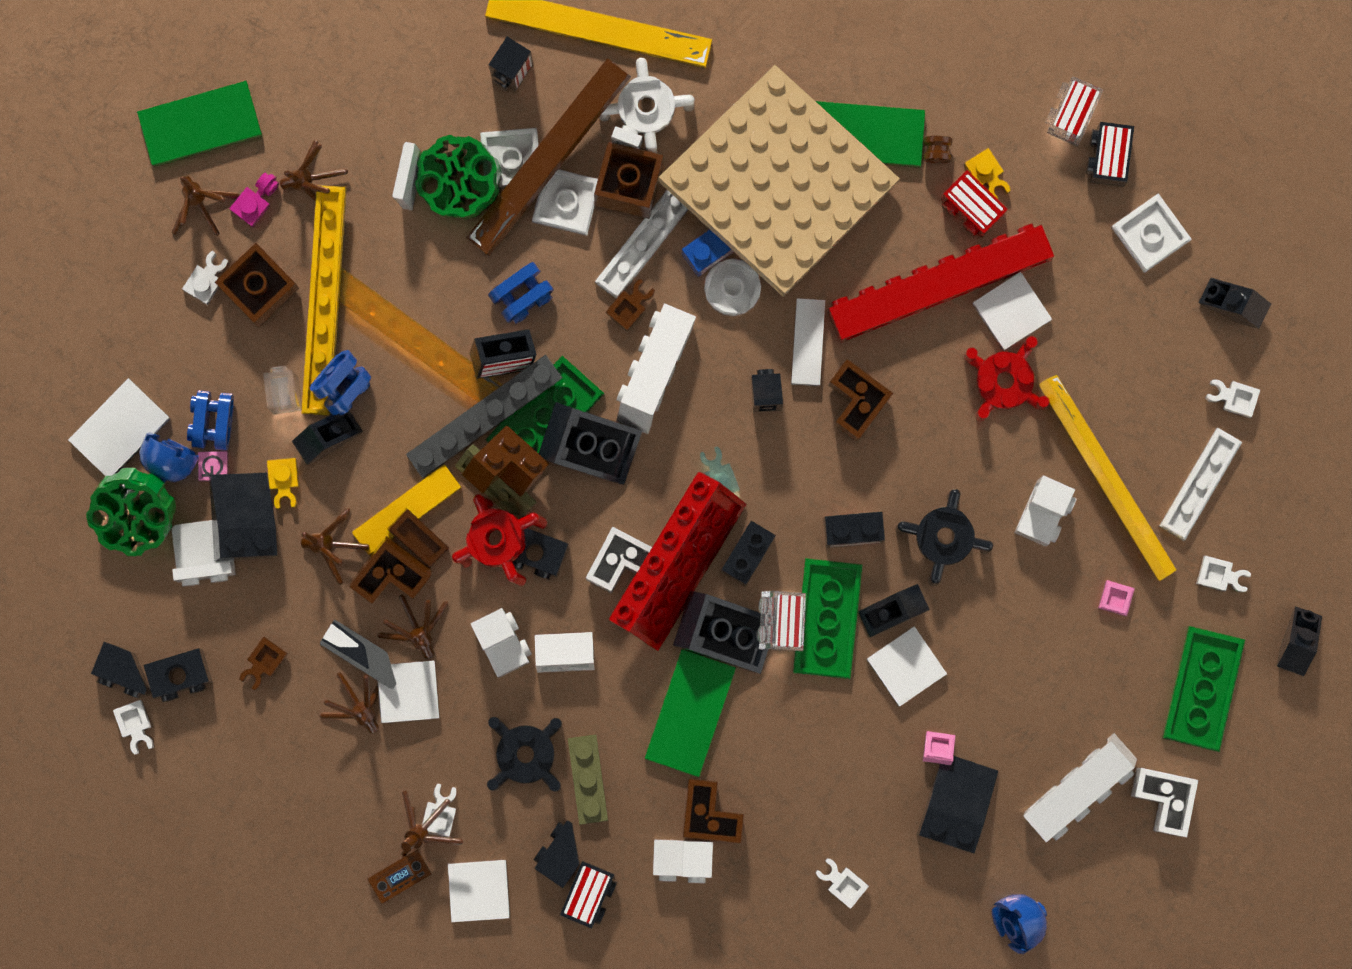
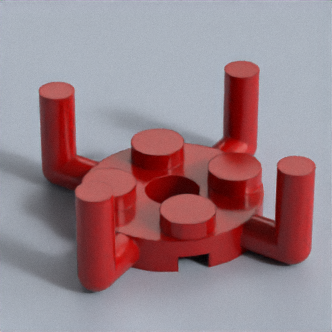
[964,336,1050,422]
[452,494,547,586]

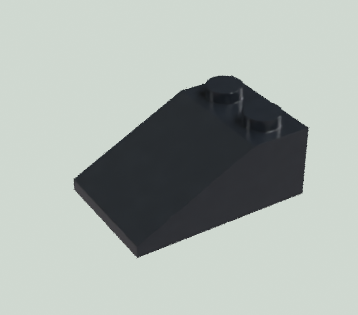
[538,402,642,485]
[209,472,277,561]
[673,591,769,674]
[917,756,998,854]

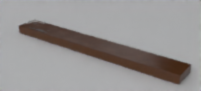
[466,58,631,256]

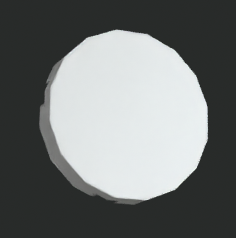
[704,258,761,316]

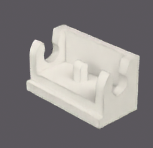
[535,632,595,673]

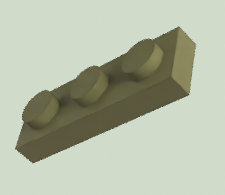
[455,444,536,519]
[568,734,608,825]

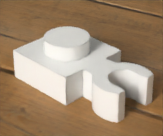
[611,125,642,149]
[182,251,229,305]
[1205,380,1260,418]
[1196,556,1251,592]
[113,700,154,755]
[422,784,456,837]
[815,858,869,909]

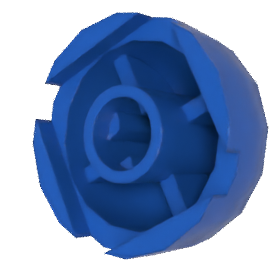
[139,433,200,483]
[991,894,1047,954]

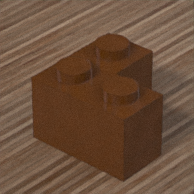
[828,359,893,442]
[461,426,549,497]
[349,536,432,604]
[683,779,744,843]

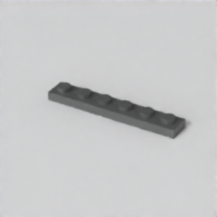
[406,355,563,478]

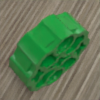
[415,135,502,220]
[86,468,176,556]

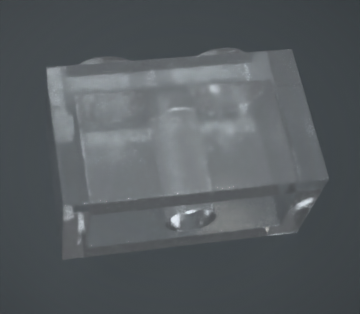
[263,366,302,414]

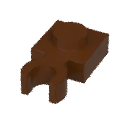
[606,279,655,332]
[239,637,288,690]

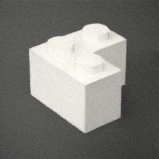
[1014,475,1077,547]
[586,527,652,593]
[470,608,532,678]
[1131,768,1198,837]
[653,840,713,883]

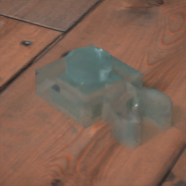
[700,446,740,493]

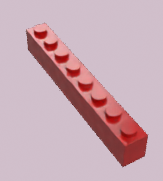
[828,223,1054,343]

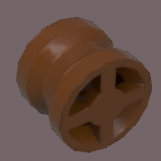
[923,135,952,164]

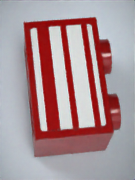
[941,170,1008,238]

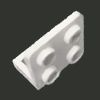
[172,520,236,587]

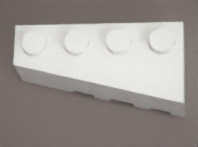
[616,303,696,434]
[1023,733,1137,842]

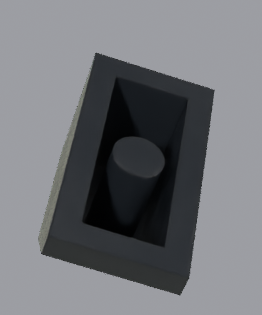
[751,369,783,412]
[292,410,363,465]
[858,584,930,637]

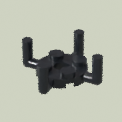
[896,489,994,586]
[487,717,563,792]

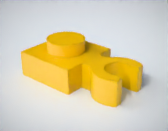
[964,148,1010,199]
[267,458,299,509]

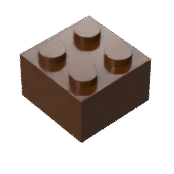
[594,142,664,219]
[215,243,299,328]

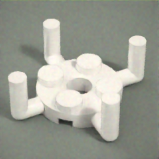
[599,58,695,153]

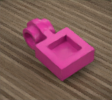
[229,172,279,228]

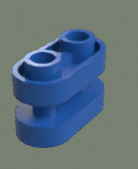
[488,262,554,324]
[310,350,371,415]
[187,390,234,451]

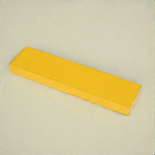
[352,464,462,556]

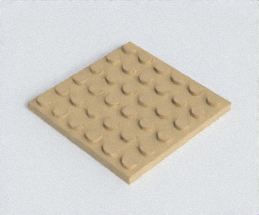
[658,65,900,297]

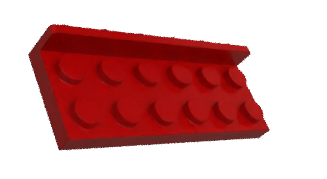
[609,472,747,651]

